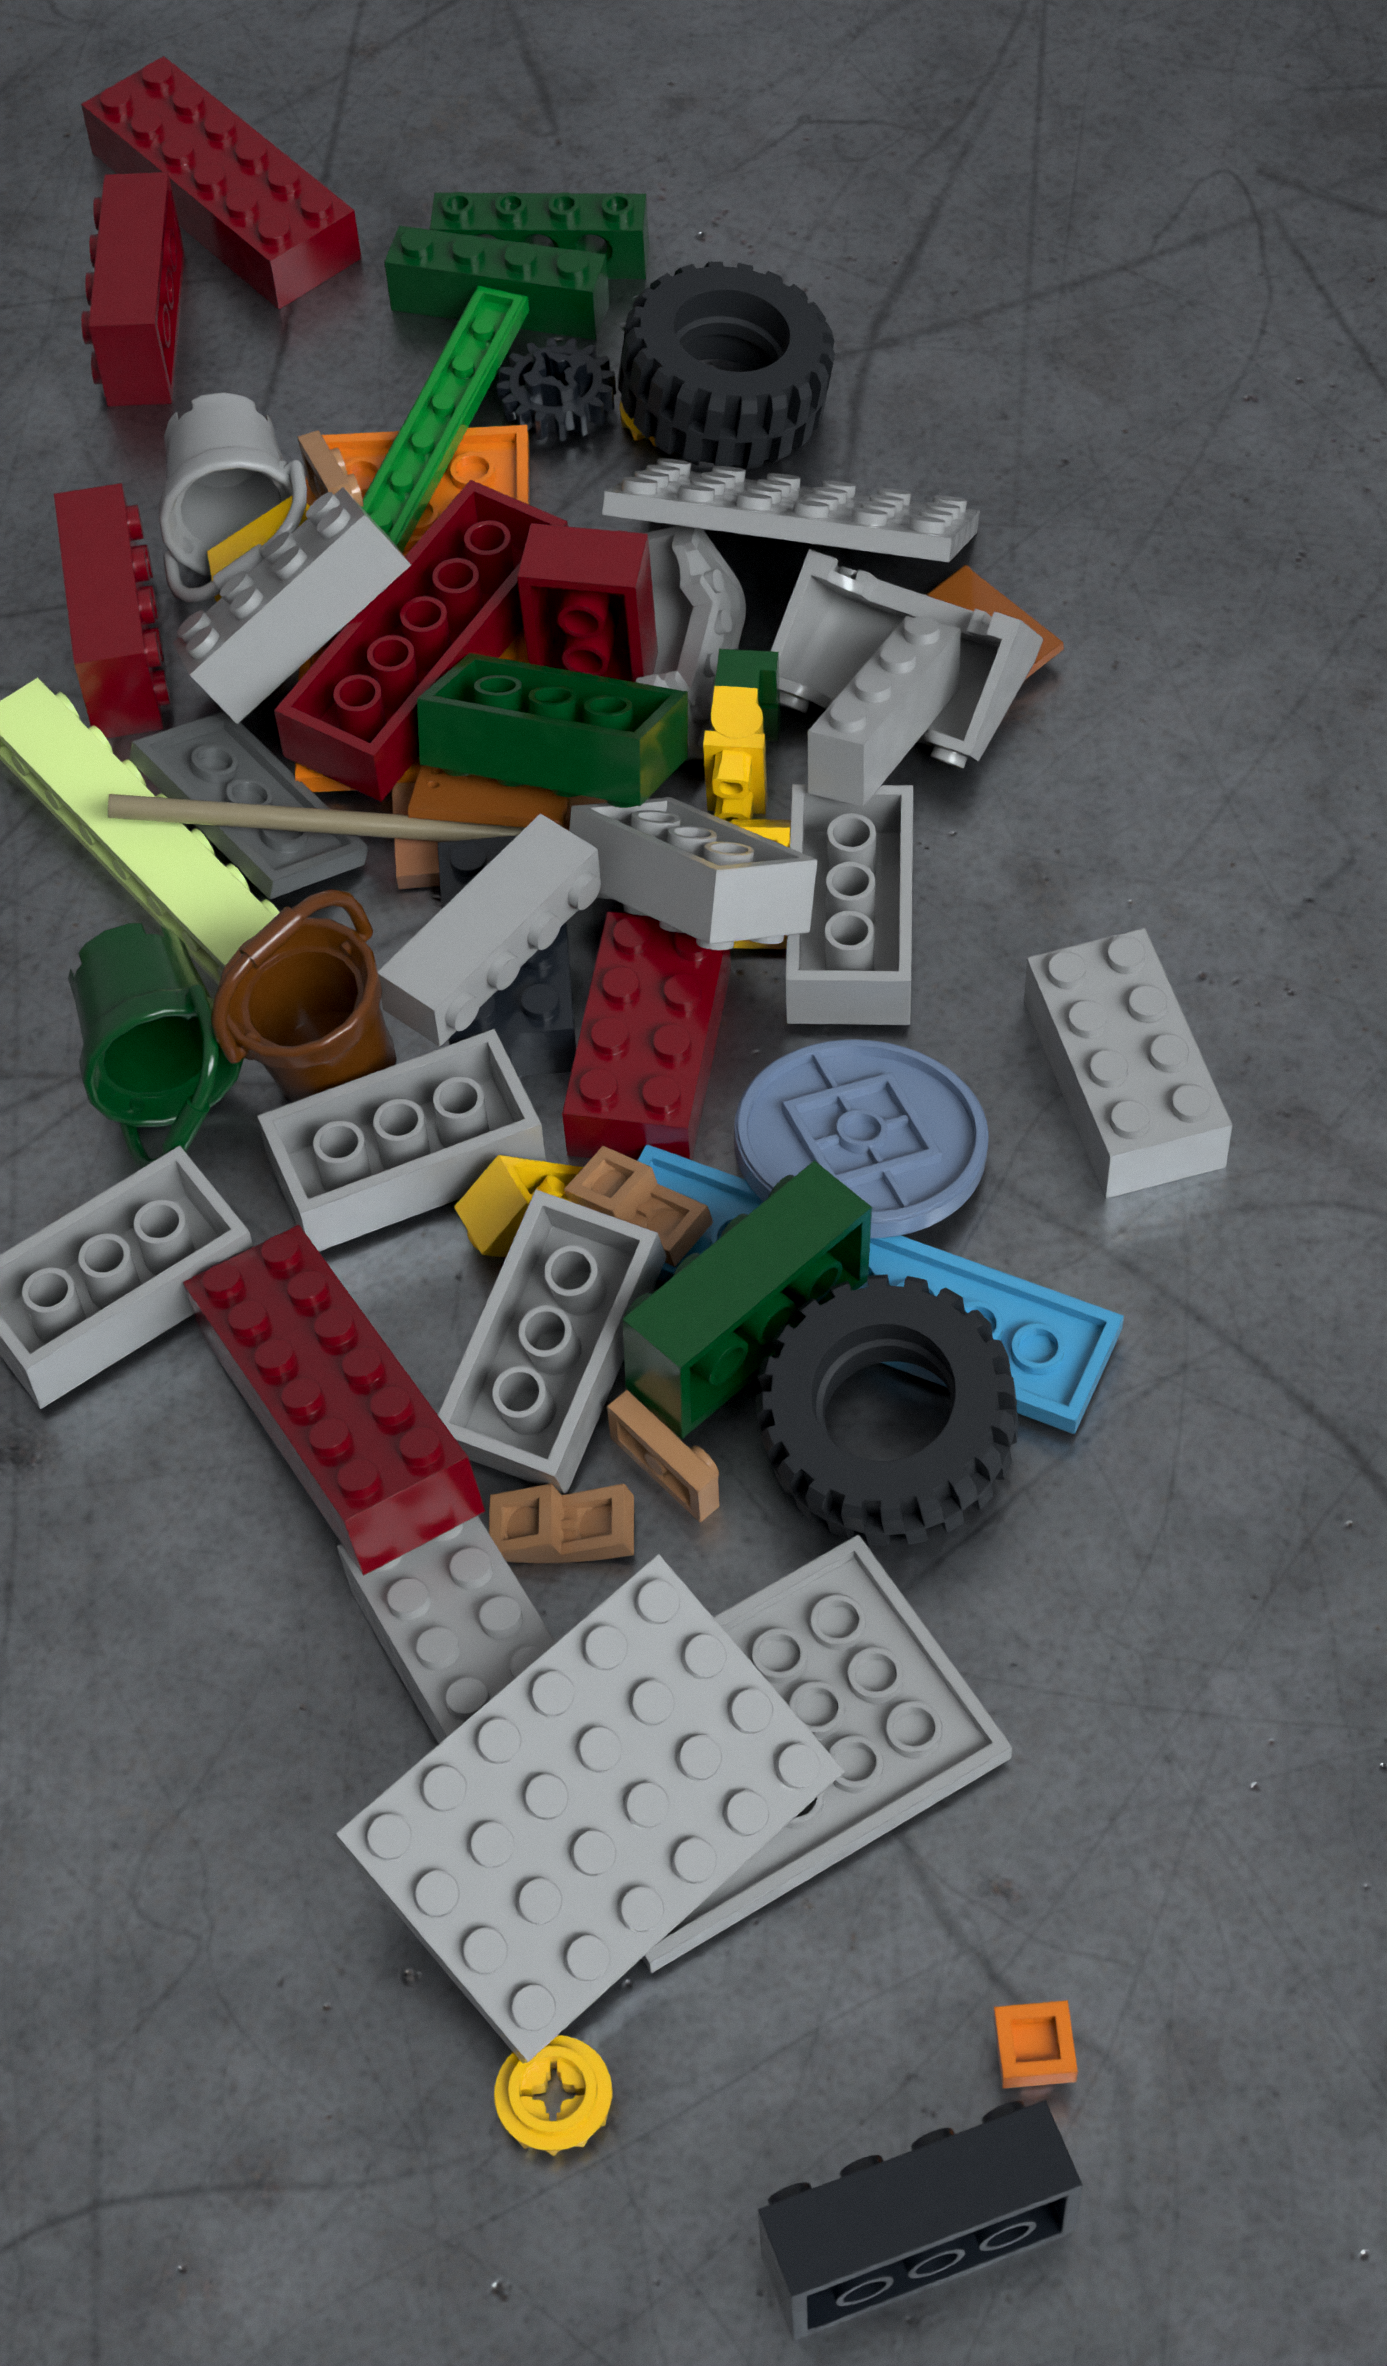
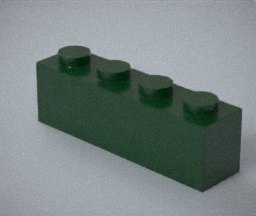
[384,226,610,340]

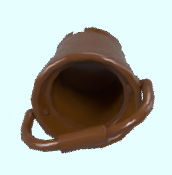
[211,889,397,1102]

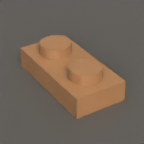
[297,430,364,507]
[607,1390,720,1522]

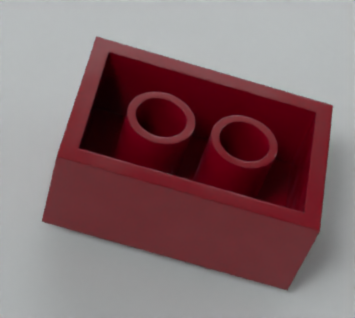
[517,523,658,682]

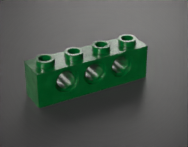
[430,192,649,279]

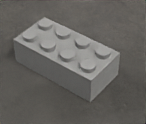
[173,487,411,724]
[786,784,913,1025]
[569,797,817,950]
[1024,928,1232,1199]
[257,1029,546,1251]
[0,1146,253,1409]
[438,1189,667,1495]
[337,1516,556,1744]

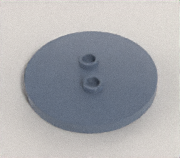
[734,1040,989,1238]

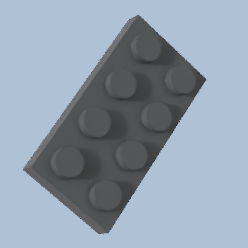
[129,711,369,900]

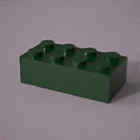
[417,653,688,808]
[622,1160,872,1439]

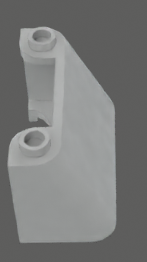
[636,525,746,764]
[771,549,1043,769]

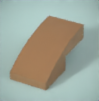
[564,1146,713,1267]
[489,1483,634,1563]

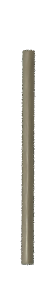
[108,794,525,842]

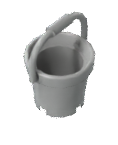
[159,392,307,603]

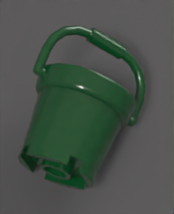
[68,923,244,1170]

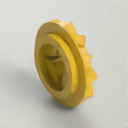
[494,2035,613,2156]

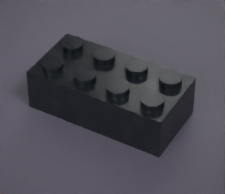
[438,835,577,1077]
[758,2100,1083,2341]

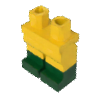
[703,648,781,823]

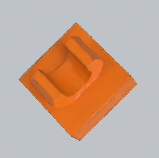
[993,2000,1078,2089]

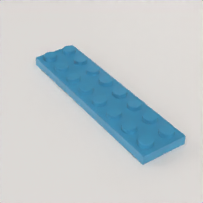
[637,1144,1124,1434]

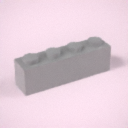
[808,616,961,807]
[378,813,601,1047]

